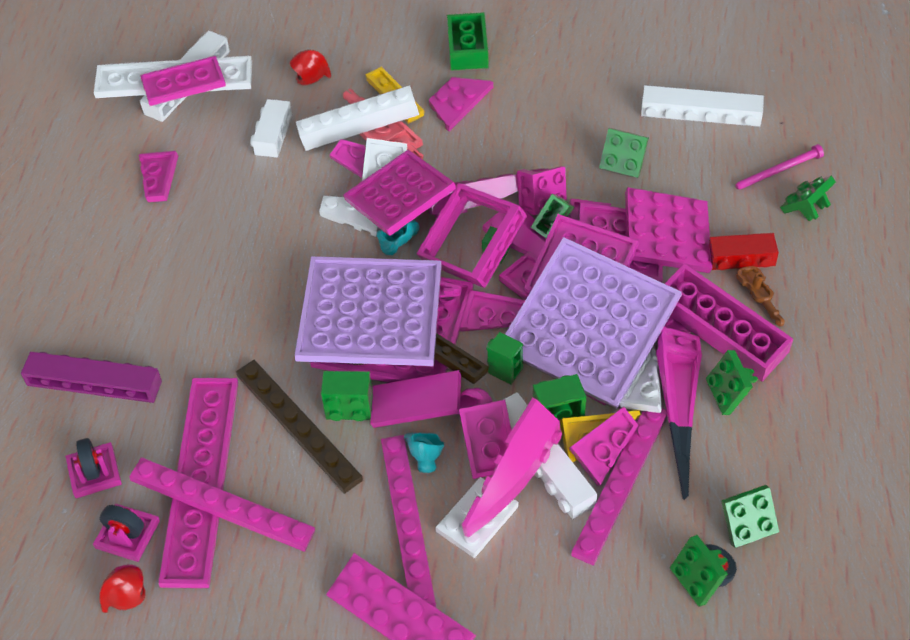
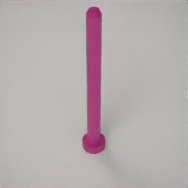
[735,144,824,190]

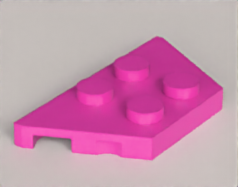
[429,77,493,131]

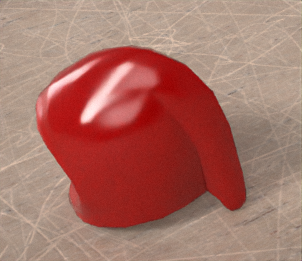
[290,50,332,85]
[99,564,146,613]

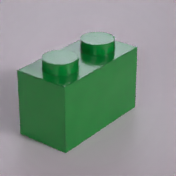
[486,332,523,385]

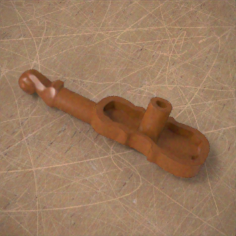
[736,266,785,327]

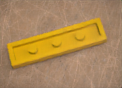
[366,66,424,124]

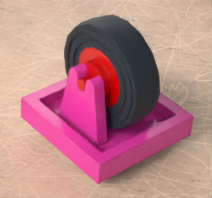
[65,438,122,499]
[93,503,160,562]

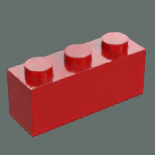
[709,233,779,270]

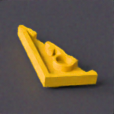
[560,410,640,462]

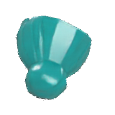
[376,220,419,255]
[404,432,444,473]

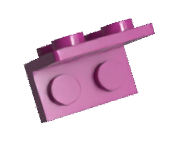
[517,166,567,215]

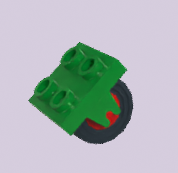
[670,535,737,607]

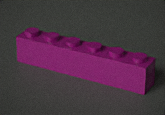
[21,351,162,403]

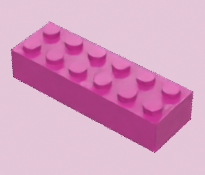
[665,263,793,382]

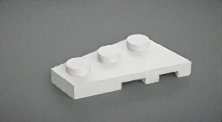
[320,196,379,237]

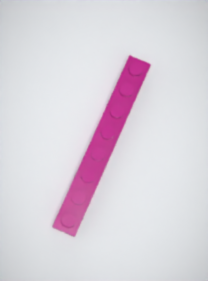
[571,408,668,566]
[381,435,436,607]
[130,457,315,552]

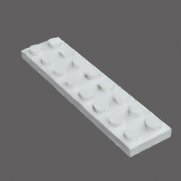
[94,56,252,98]

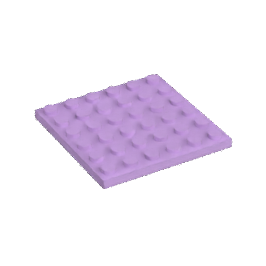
[505,237,682,409]
[295,256,441,366]

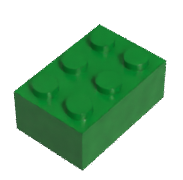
[447,12,489,70]

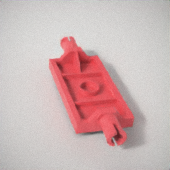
[343,89,424,160]

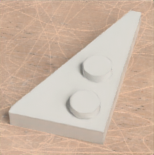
[620,345,661,413]

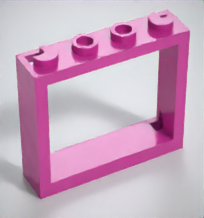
[417,183,527,288]

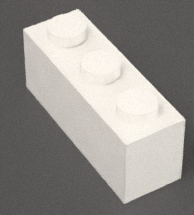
[250,99,292,157]

